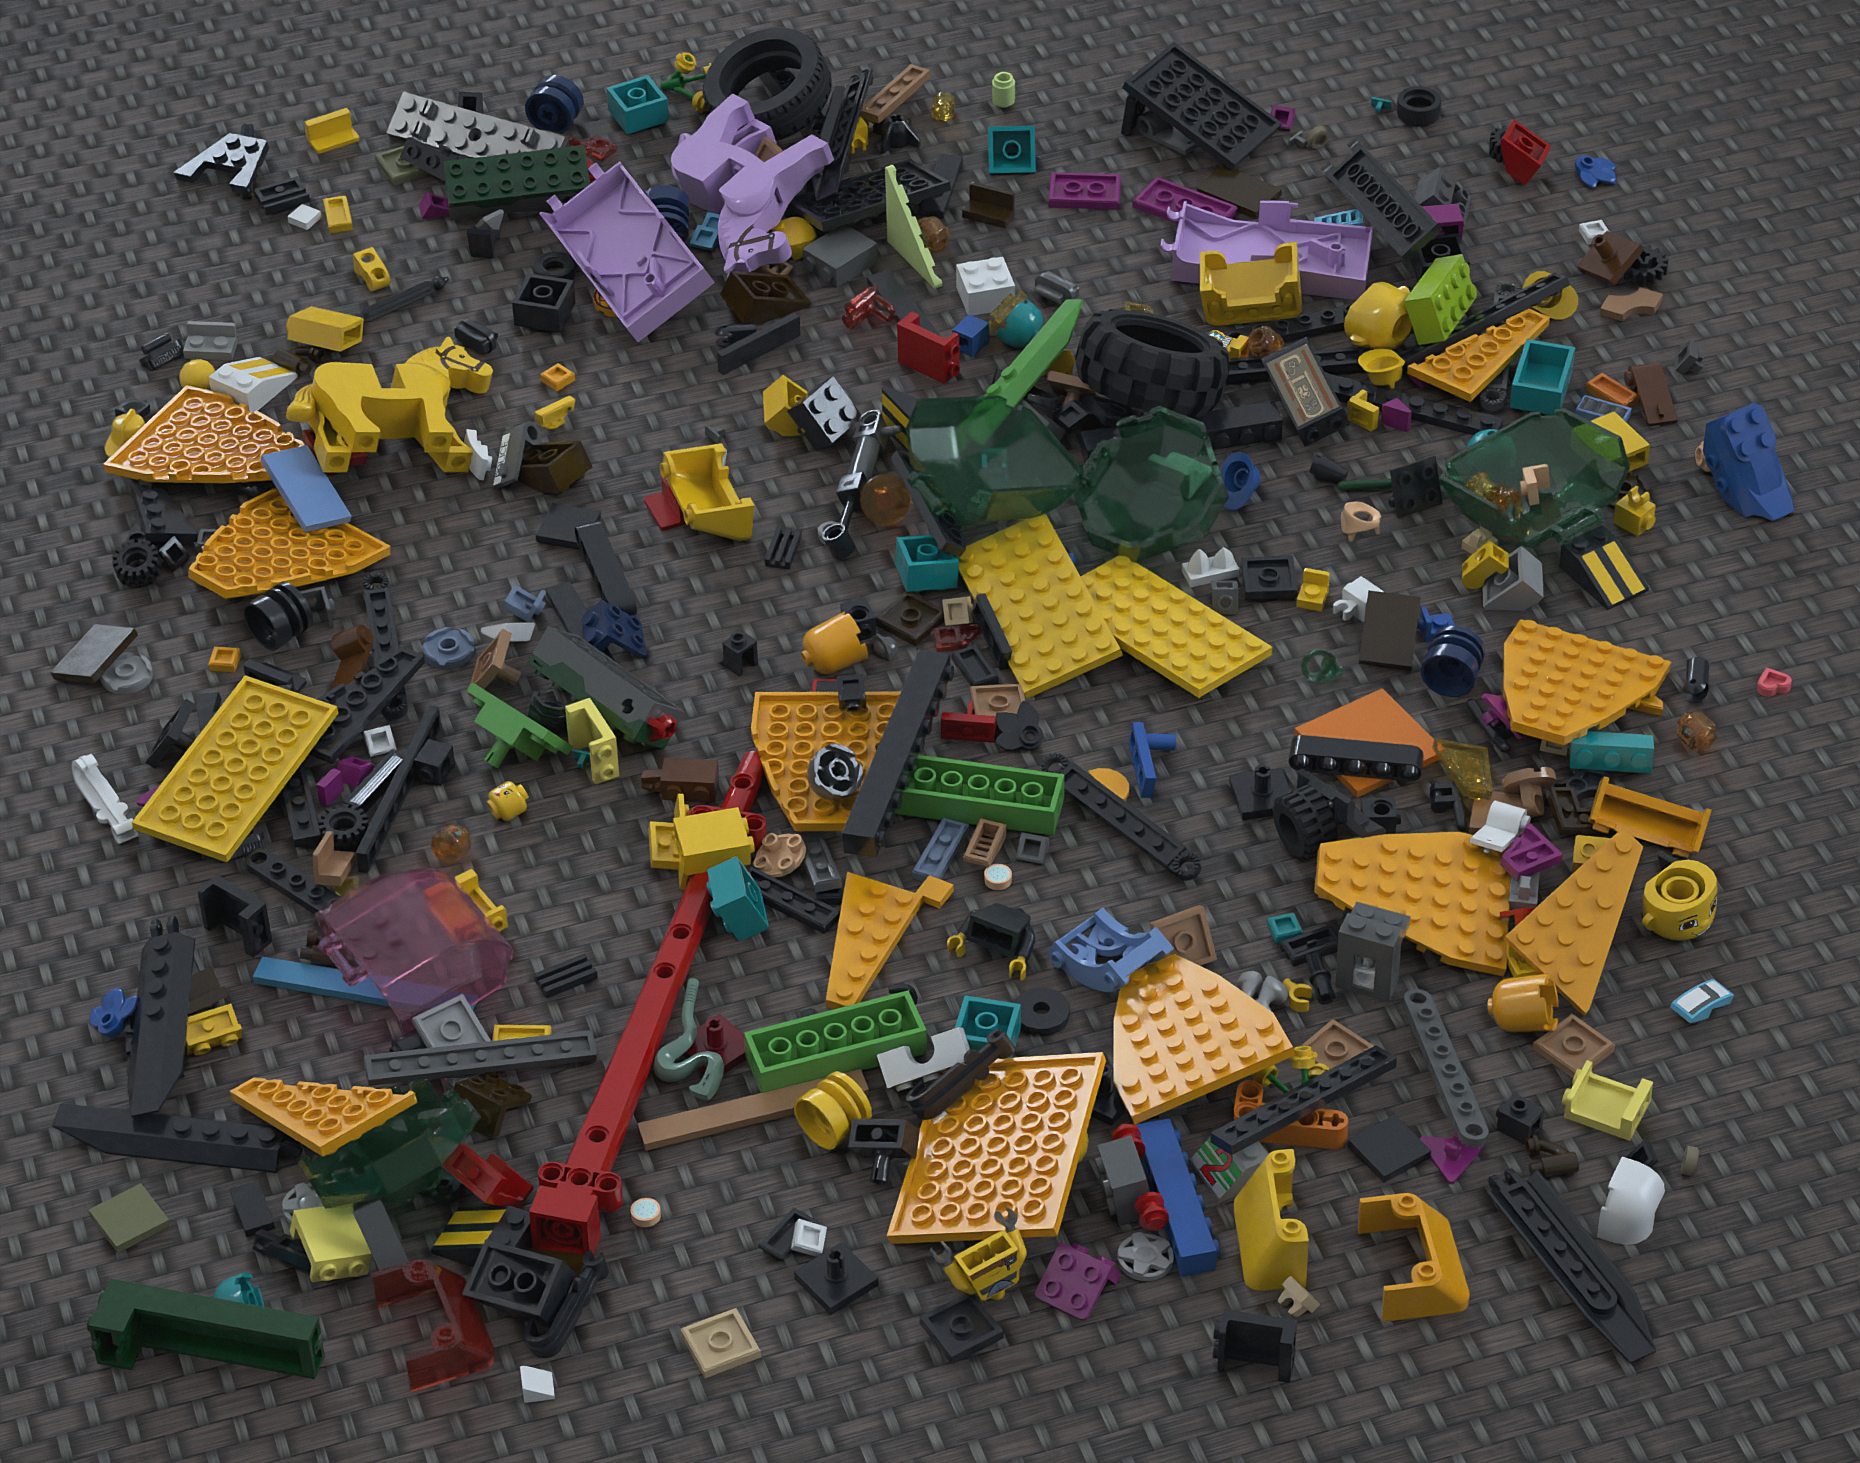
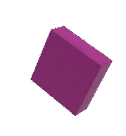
[317,768,344,807]

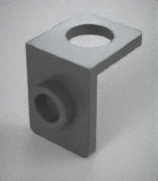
[299,586,336,628]

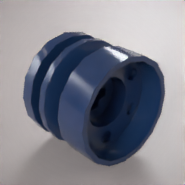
[644,185,689,242]
[1420,626,1485,697]

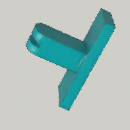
[1371,97,1392,113]
[573,749,591,769]

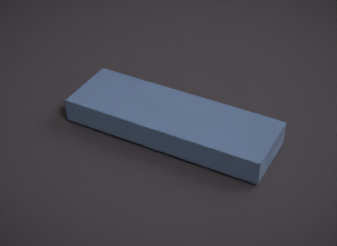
[912,818,969,882]

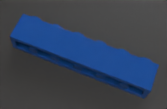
[1136,1118,1220,1277]

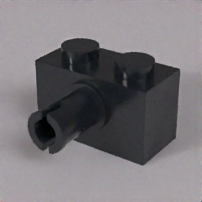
[848,1119,920,1185]

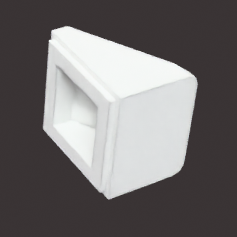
[363,725,397,757]
[520,1366,555,1403]

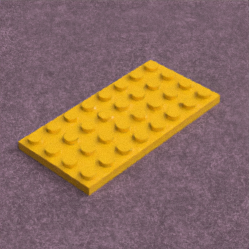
[957,511,1123,699]
[1081,554,1273,698]
[132,676,338,862]

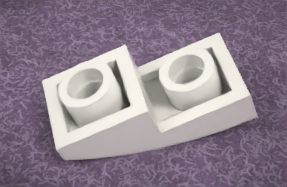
[464,429,492,480]

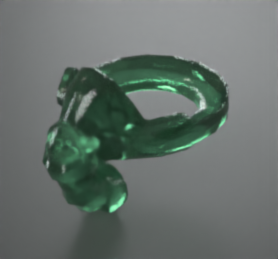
[1301,649,1344,684]

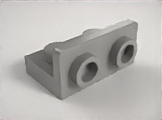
[183,321,238,360]

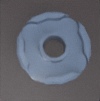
[422,627,475,669]

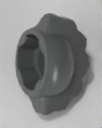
[872,634,898,661]

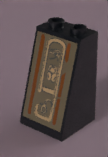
[1261,337,1350,447]

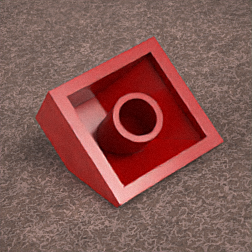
[1500,119,1551,186]

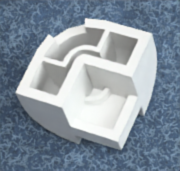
[1597,1157,1665,1245]

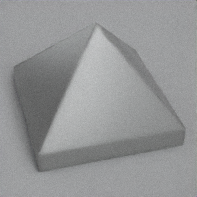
[476,209,504,230]

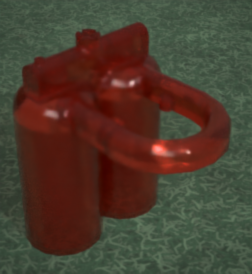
[842,285,896,329]

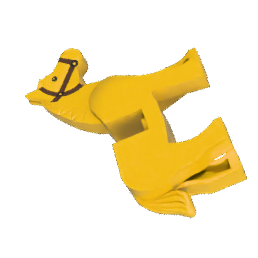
[286,337,493,472]

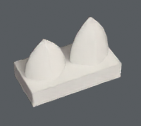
[1182,547,1239,588]

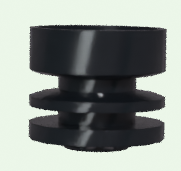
[243,581,313,651]

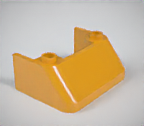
[1588,776,1712,859]
[1357,1193,1470,1322]

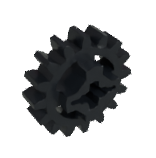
[1624,244,1669,285]

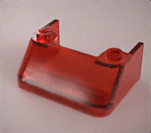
[371,1259,495,1392]

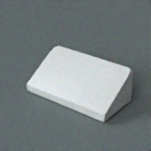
[481,623,535,642]

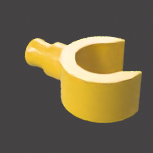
[1283,978,1312,1012]

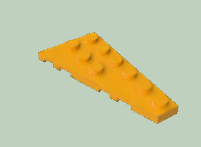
[1407,309,1550,402]
[826,872,923,1009]

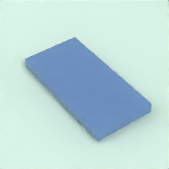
[260,445,352,533]

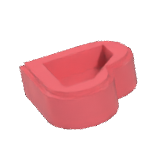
[1757,668,1792,697]

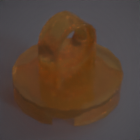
[860,474,911,526]

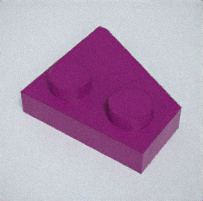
[1500,823,1563,881]

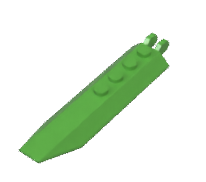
[940,299,1083,453]

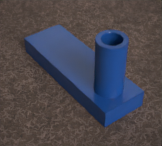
[1128,722,1176,798]

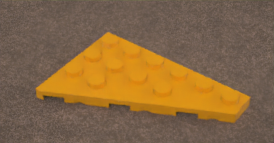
[1504,828,1643,1016]

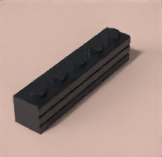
[344,750,404,814]

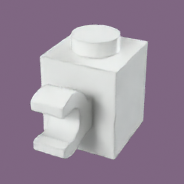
[1333,576,1384,622]

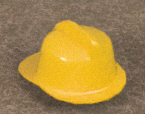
[1523,271,1578,320]
[1358,349,1405,390]
[105,409,146,457]

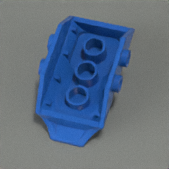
[1703,402,1795,521]

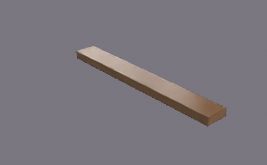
[637,1069,869,1151]

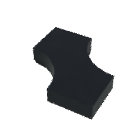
[1544,769,1609,807]

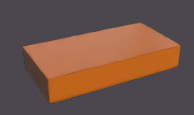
[1585,373,1639,408]

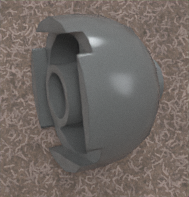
[807,744,863,801]

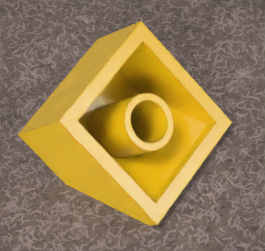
[763,375,809,436]

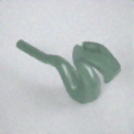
[654,978,724,1100]

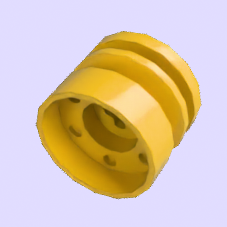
[794,1071,872,1150]

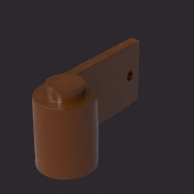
[1624,362,1678,426]
[331,625,374,690]

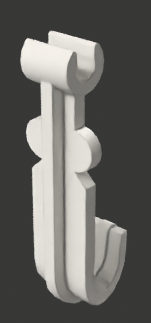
[72,754,139,844]

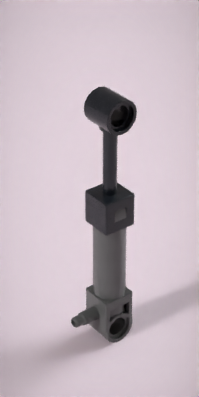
[822,410,902,559]

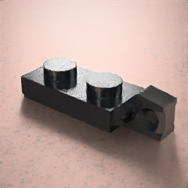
[253,1229,311,1273]

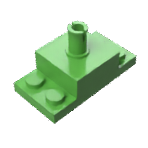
[467,682,573,768]

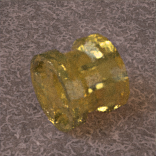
[931,92,955,121]
[1466,471,1498,503]

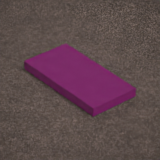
[1132,177,1238,224]

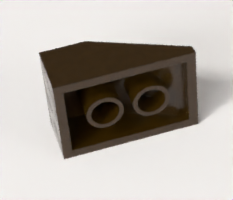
[720,271,811,324]
[518,441,592,495]

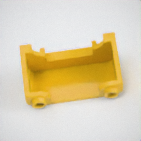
[1200,242,1302,326]
[660,443,754,541]
[1234,1149,1309,1291]

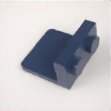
[581,599,647,658]

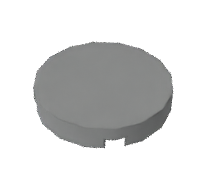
[100,652,153,695]

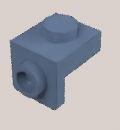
[502,584,546,623]

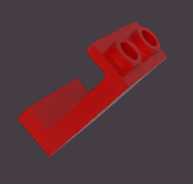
[897,312,961,384]
[444,1144,534,1209]

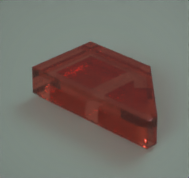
[569,136,617,162]
[933,623,981,652]

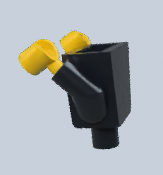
[947,903,1036,981]

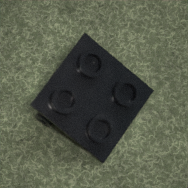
[1388,456,1443,518]

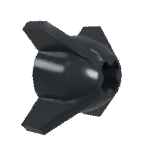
[873,114,921,154]

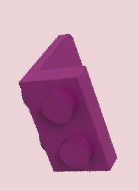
[1035,1242,1121,1320]

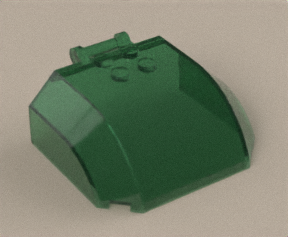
[906,395,1085,526]
[1440,408,1630,549]

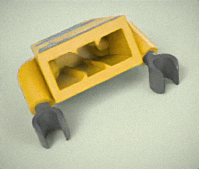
[930,1207,1027,1300]

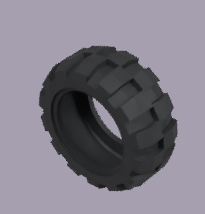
[1075,309,1230,417]

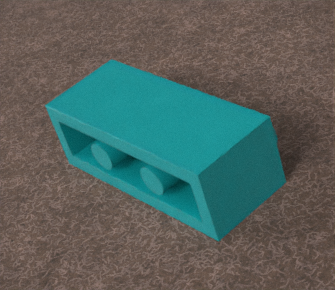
[1569,731,1654,773]

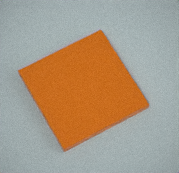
[1294,688,1446,798]

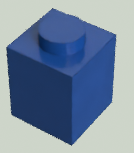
[952,314,989,357]

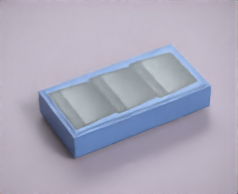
[1575,395,1632,423]

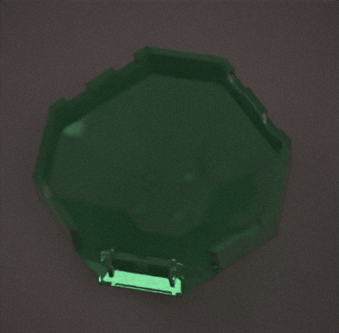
[1073,406,1229,563]
[298,1078,481,1209]

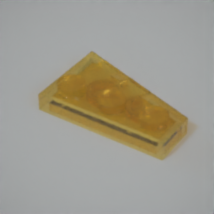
[1432,738,1493,800]

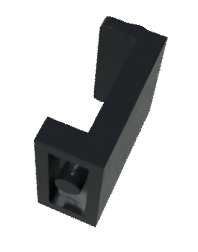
[198,874,273,958]
[1213,1309,1297,1383]

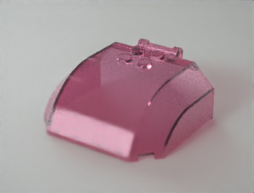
[315,868,514,1034]

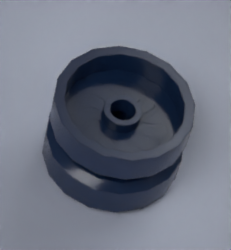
[525,75,584,134]

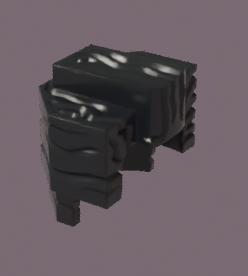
[527,691,576,735]

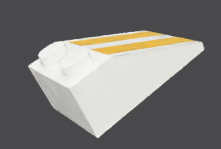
[209,357,298,412]

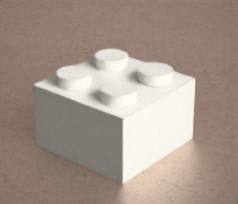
[956,257,1015,316]

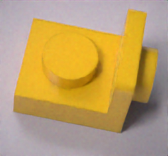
[1347,389,1379,432]
[1296,568,1330,612]

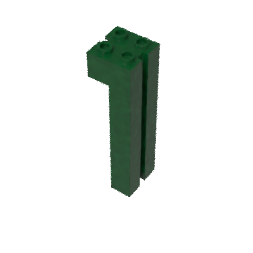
[87,1279,325,1379]

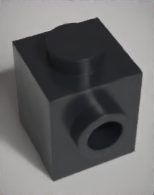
[1496,1093,1544,1145]

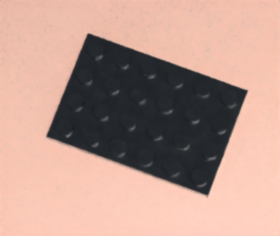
[1122,42,1282,171]
[787,159,951,232]

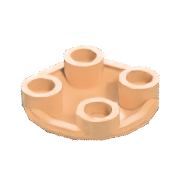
[753,833,806,878]

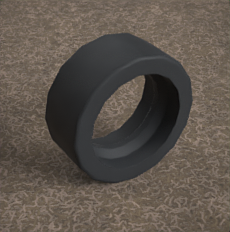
[1397,86,1441,126]

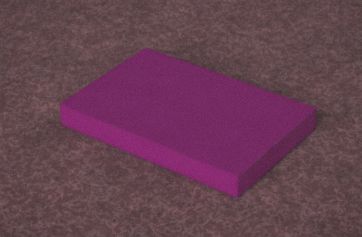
[1048,172,1121,210]

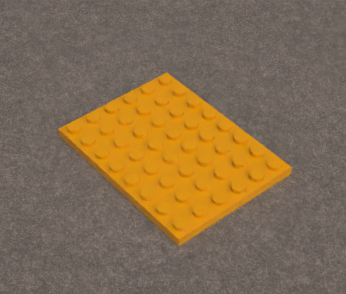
[887,1052,1106,1244]

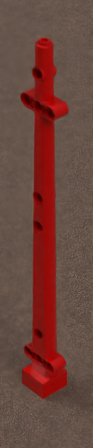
[529,751,767,1254]

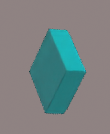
[1267,912,1303,944]

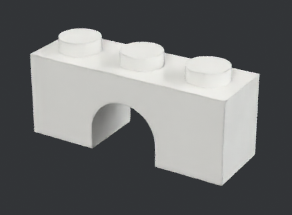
[877,1027,970,1092]

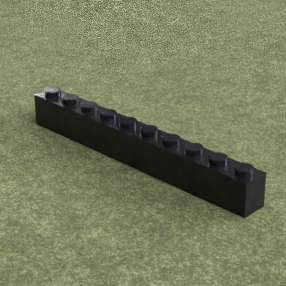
[842,650,954,858]

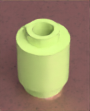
[992,72,1015,108]

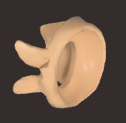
[1341,501,1381,542]

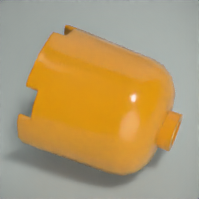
[801,612,868,675]
[1488,973,1558,1032]

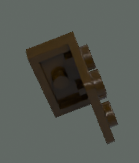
[447,1072,532,1137]

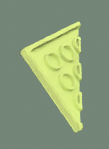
[885,165,942,289]

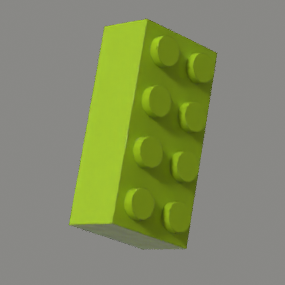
[1404,254,1477,345]

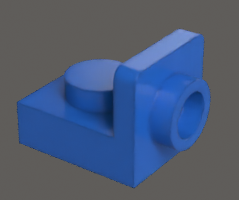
[1417,606,1455,642]

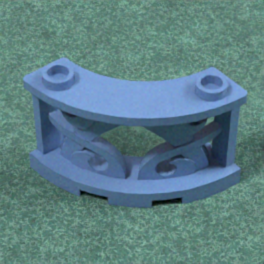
[1047,908,1174,992]

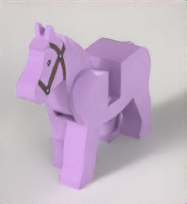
[671,94,834,278]

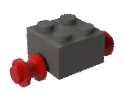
[1095,1124,1169,1231]

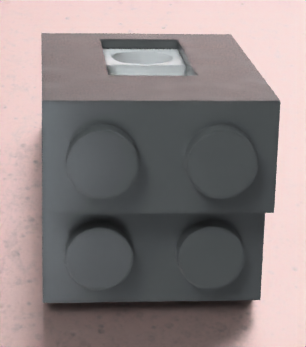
[1335,901,1411,1002]

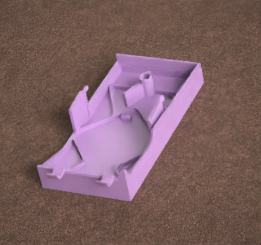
[539,161,715,342]
[1160,201,1373,300]

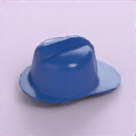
[1221,452,1260,511]

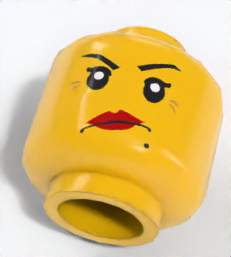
[486,781,529,822]

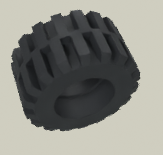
[1273,785,1338,861]

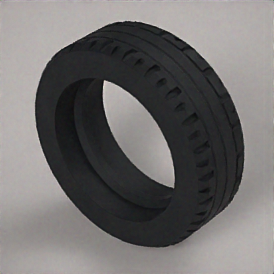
[703,28,832,141]

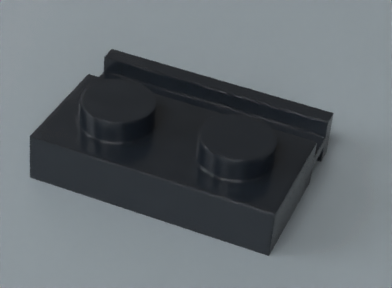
[253,176,310,215]

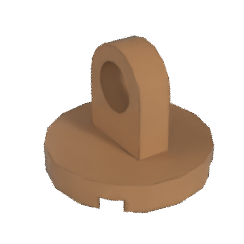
[1501,767,1557,818]

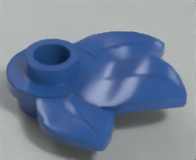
[1575,156,1617,188]
[90,988,138,1038]

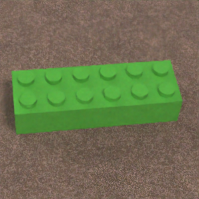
[894,755,1064,836]
[744,991,927,1093]

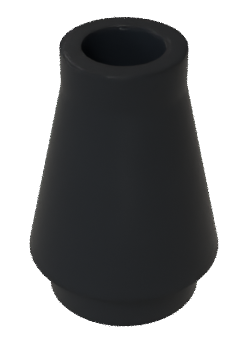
[1309,454,1349,482]

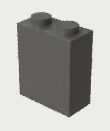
[803,225,878,288]

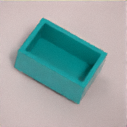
[1510,339,1575,416]

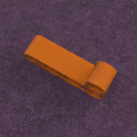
[1234,1080,1348,1149]

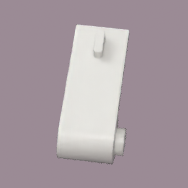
[1470,800,1531,853]

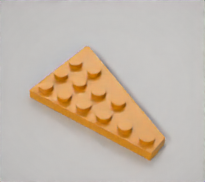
[230,1078,417,1157]

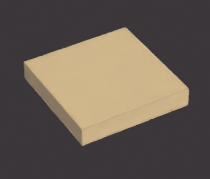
[680,1308,761,1378]

